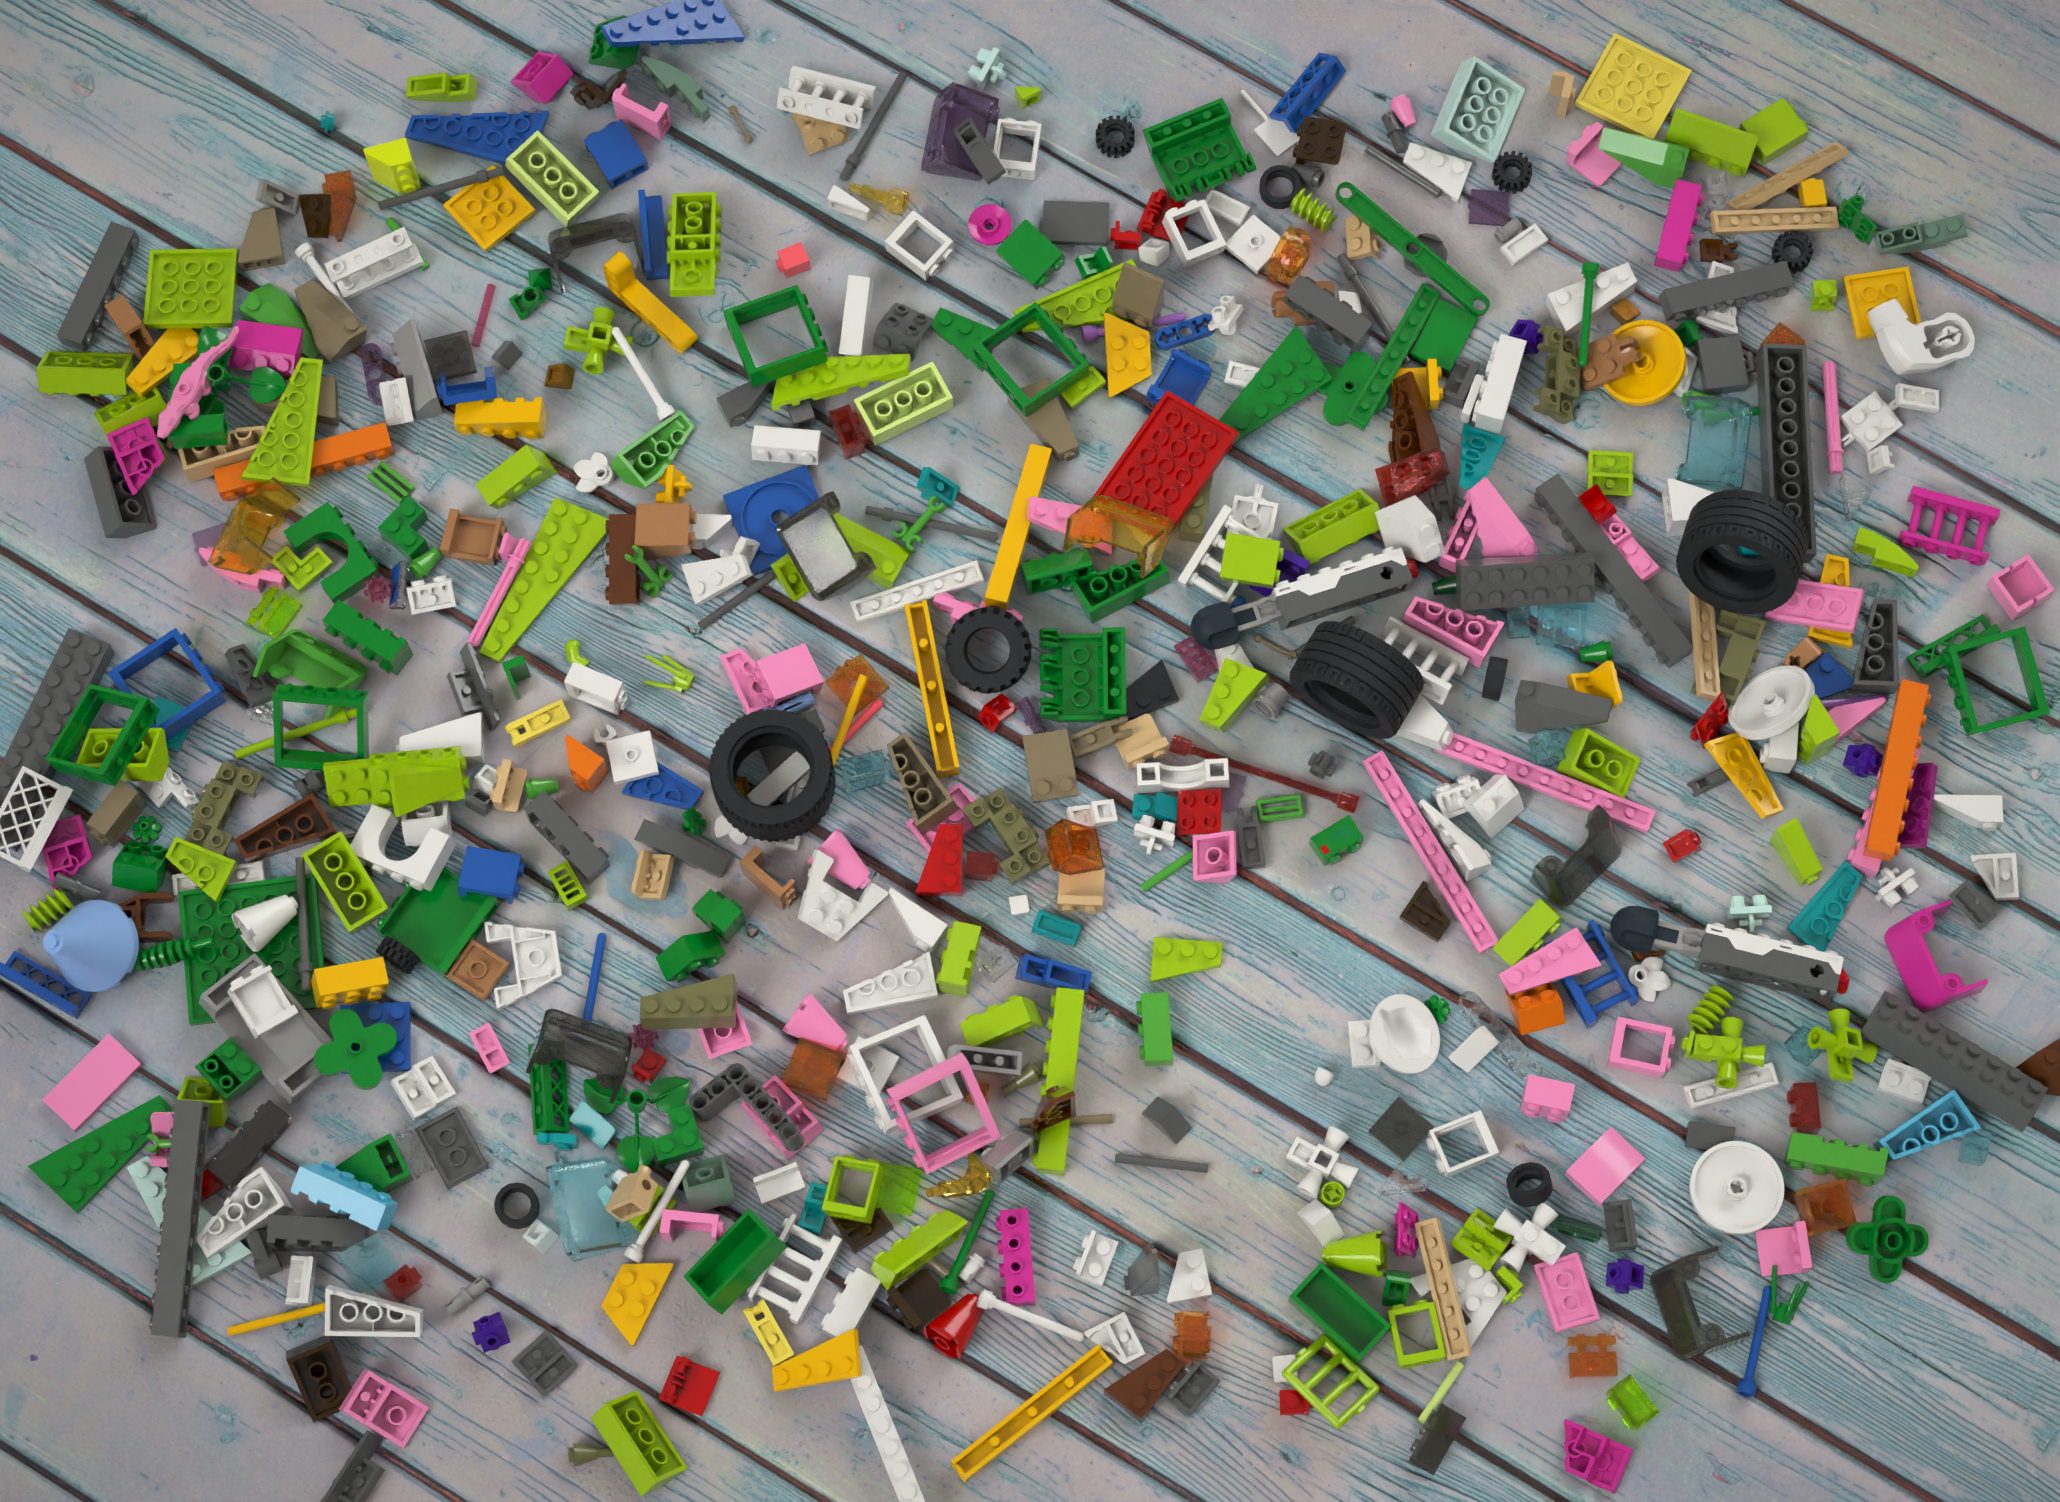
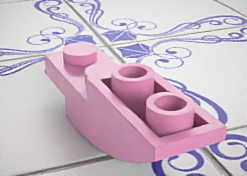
[1596,514,1660,583]
[199,547,287,594]
[933,593,1024,631]

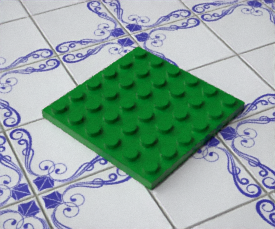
[178,874,325,1026]

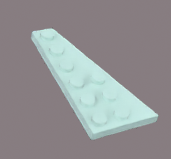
[127,1156,253,1288]

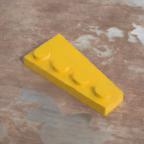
[1807,553,1852,649]
[1704,733,1784,819]

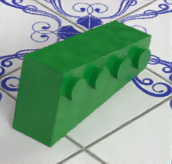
[1068,554,1170,624]
[322,600,413,675]

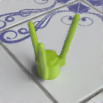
[643,654,695,693]

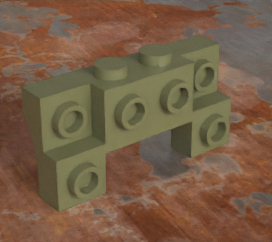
[1533,325,1581,424]
[1690,610,1766,706]
[184,761,265,857]
[962,787,1050,886]

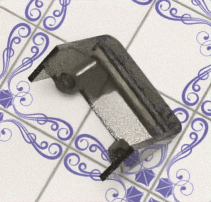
[547,213,645,294]
[525,1009,633,1104]
[1649,1246,1750,1360]

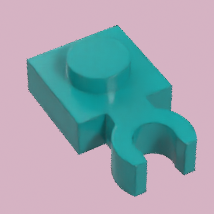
[537,1132,579,1152]

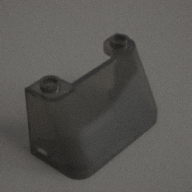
[776,491,877,601]
[1530,804,1622,908]

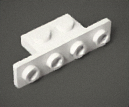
[135,766,200,808]

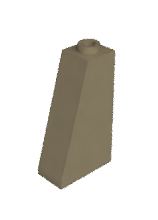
[252,376,339,426]
[1007,378,1079,462]

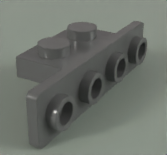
[447,642,501,731]
[320,1430,385,1502]

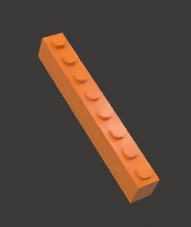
[213,422,395,501]
[1863,679,1931,862]

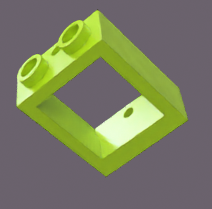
[822,1154,885,1224]
[1386,1299,1446,1370]

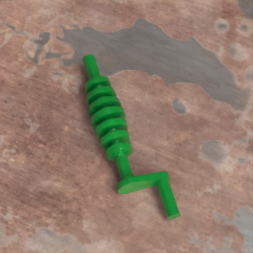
[133,936,215,971]

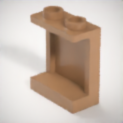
[440,508,507,566]
[740,845,798,909]

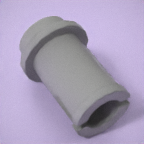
[1494,217,1522,244]

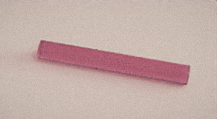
[471,284,496,347]

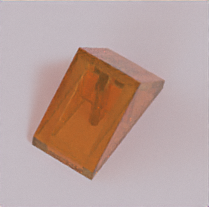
[1758,322,1805,350]

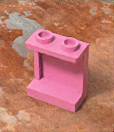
[612,83,672,141]
[752,643,824,708]
[660,1209,726,1244]

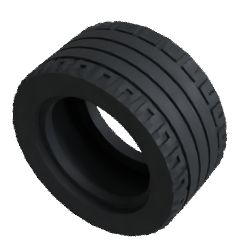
[1676,489,1808,614]
[1289,621,1424,739]
[709,709,836,842]

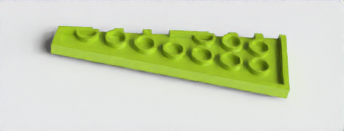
[479,497,609,663]

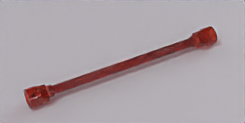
[1169,734,1360,814]

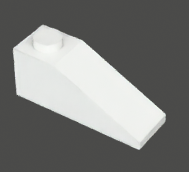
[1932,795,2003,831]
[888,888,948,953]

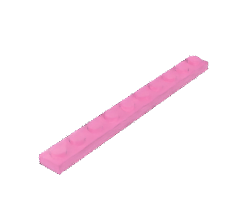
[1434,733,1655,834]
[1362,750,1499,955]

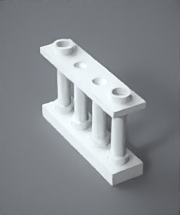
[776,66,876,129]
[324,227,424,301]
[1178,505,1272,606]
[1383,616,1470,705]
[747,1213,843,1326]

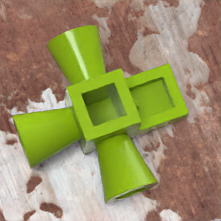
[563,307,633,375]
[1808,1009,1877,1083]
[1693,1017,1766,1089]

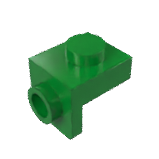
[1074,246,1113,279]

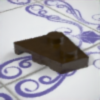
[298,194,331,239]
[1399,881,1451,943]
[830,1208,894,1254]

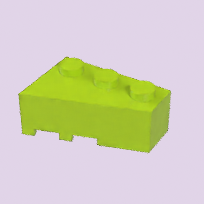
[936,921,982,998]
[960,995,1045,1048]

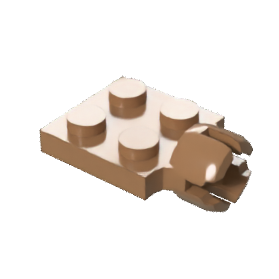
[1271,281,1335,326]
[1576,334,1642,391]

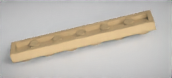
[1726,141,1849,210]
[1710,207,1839,235]
[1689,591,1721,701]
[1414,1217,1473,1361]

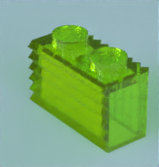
[1606,1374,1660,1432]

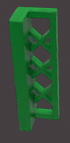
[1906,614,2001,680]
[528,1040,570,1135]

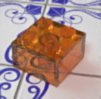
[782,1037,844,1102]
[1793,1178,1857,1237]

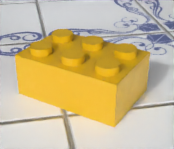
[311,957,389,1009]

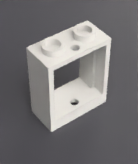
[994,118,1042,180]
[1162,199,1226,268]
[885,211,954,281]
[564,662,629,715]
[1426,1110,1499,1178]

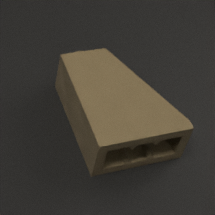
[238,207,285,272]

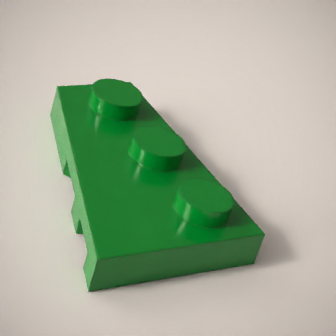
[931,307,994,372]

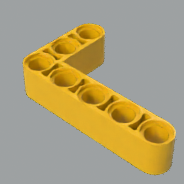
[603,251,698,354]

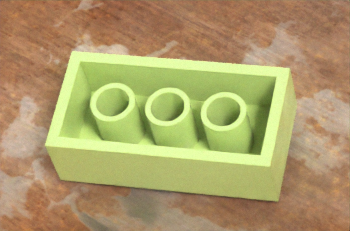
[505,130,599,228]
[854,361,954,446]

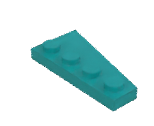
[1458,423,1506,490]
[1786,860,1863,952]

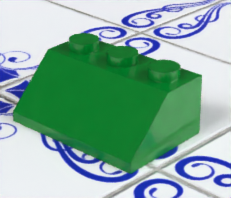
[1021,548,1093,595]

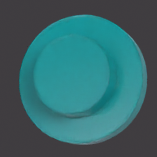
[320,111,335,133]

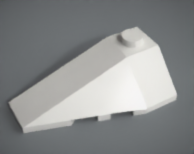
[1418,799,1492,883]
[196,1166,293,1258]

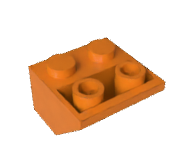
[1505,982,1566,1035]

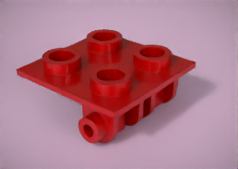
[1137,189,1190,242]
[1690,692,1729,749]
[1177,789,1222,835]
[658,1356,720,1417]

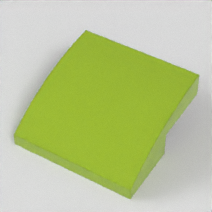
[1587,450,1634,497]
[1450,1208,1514,1272]

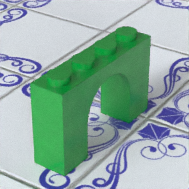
[167,360,231,449]
[283,502,380,604]

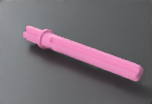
[1823,361,1844,475]
[467,538,532,648]

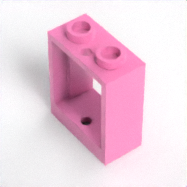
[1607,1017,1675,1078]

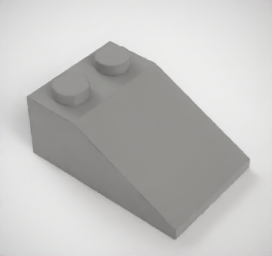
[980,1130,1034,1185]

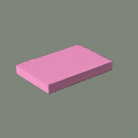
[906,782,975,853]
[1533,1252,1601,1333]

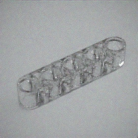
[1457,991,1543,1083]

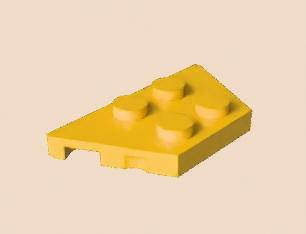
[1103,313,1152,398]
[601,1263,675,1347]

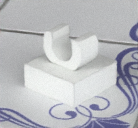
[1866,445,1895,475]

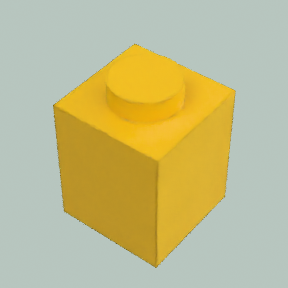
[1798,178,1827,208]

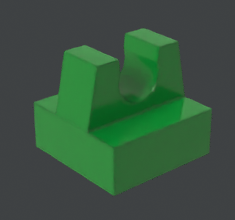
[1674,320,1704,349]

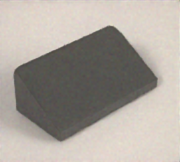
[1685,1121,1735,1150]

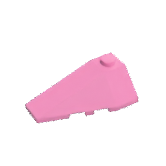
[1468,477,1539,558]

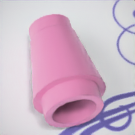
[1390,94,1417,128]

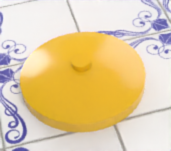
[1603,320,1687,406]

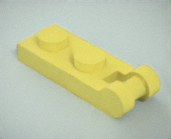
[505,699,572,748]
[743,1299,795,1366]

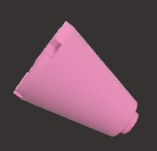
[807,828,871,890]
[782,993,848,1053]

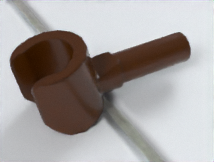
[1631,950,1665,962]

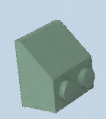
[682,1154,736,1213]

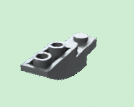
[953,117,1006,185]

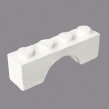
[1137,758,1230,793]

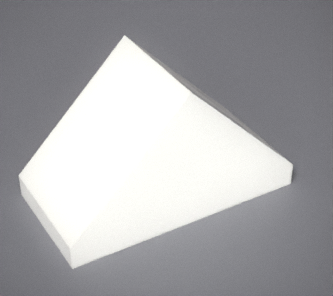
[1297,1199,1345,1248]

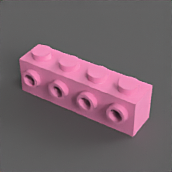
[1439,488,1497,573]

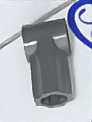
[246,1229,283,1279]

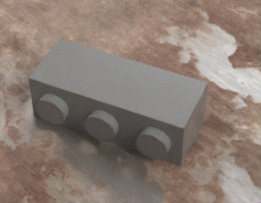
[947,1044,1022,1077]

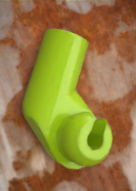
[565,639,590,668]

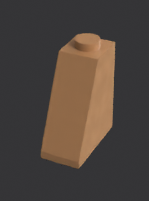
[104,294,155,361]

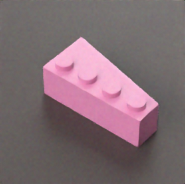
[1402,597,1505,668]

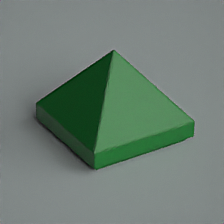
[528,268,552,290]

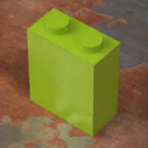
[1739,97,1809,166]
[1219,533,1284,589]

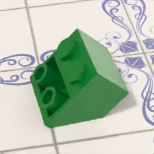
[589,15,639,69]
[112,841,169,893]
[195,1037,263,1100]

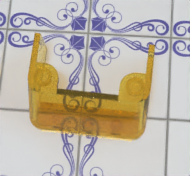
[208,477,301,575]
[1063,495,1174,578]

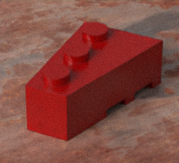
[915,824,963,896]

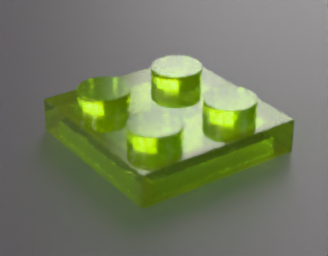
[871,1161,922,1216]

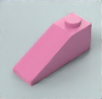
[1826,697,1886,746]

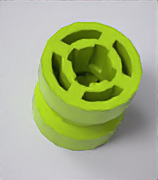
[1320,1181,1345,1209]

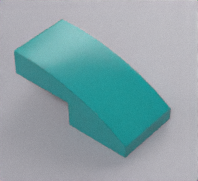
[798,1182,827,1235]

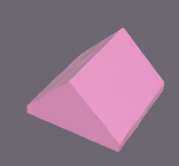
[1193,830,1237,884]

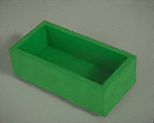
[683,1209,788,1315]
[1288,1262,1392,1365]

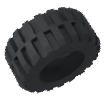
[945,607,1032,694]

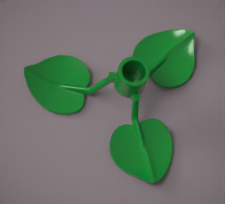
[197,326,287,415]
[583,1077,690,1173]

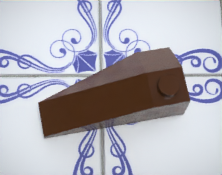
[1388,371,1443,470]
[1031,1086,1076,1134]

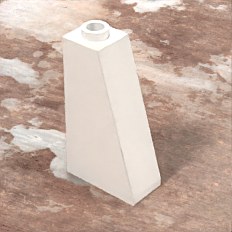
[839,275,874,356]
[396,713,484,763]

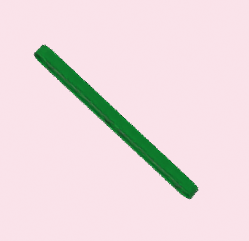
[1335,182,1490,316]

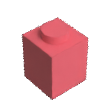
[775,242,811,278]

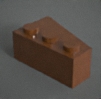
[1104,1349,1185,1423]

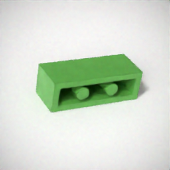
[1136,992,1173,1066]

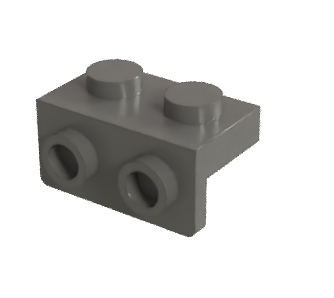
[1168,1360,1220,1417]

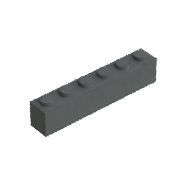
[57,222,140,352]
[1659,261,1794,322]

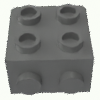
[873,303,933,362]

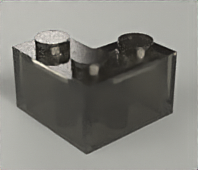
[1409,1403,1466,1476]

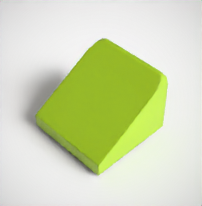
[1015,87,1042,109]

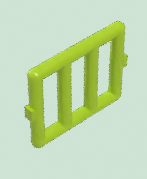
[1282,1334,1380,1429]

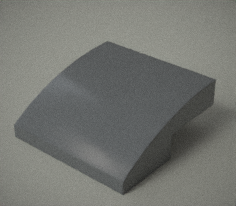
[511,1329,579,1397]

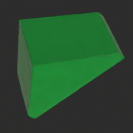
[1382,1269,1411,1307]

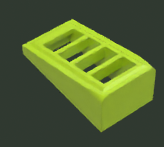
[547,861,588,911]

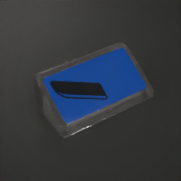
[389,560,409,610]

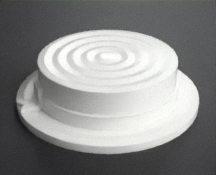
[1369,994,1440,1074]

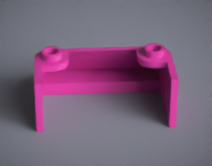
[1884,899,1988,1013]

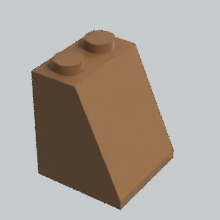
[635,503,697,561]

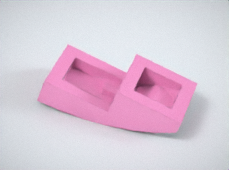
[469,1023,510,1074]

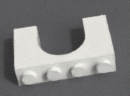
[350,804,456,891]

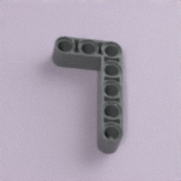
[689,1063,804,1152]

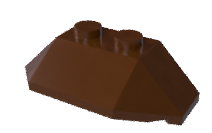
[2016,1038,2060,1096]

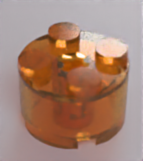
[1173,1310,1211,1359]

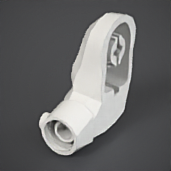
[1867,299,1975,375]

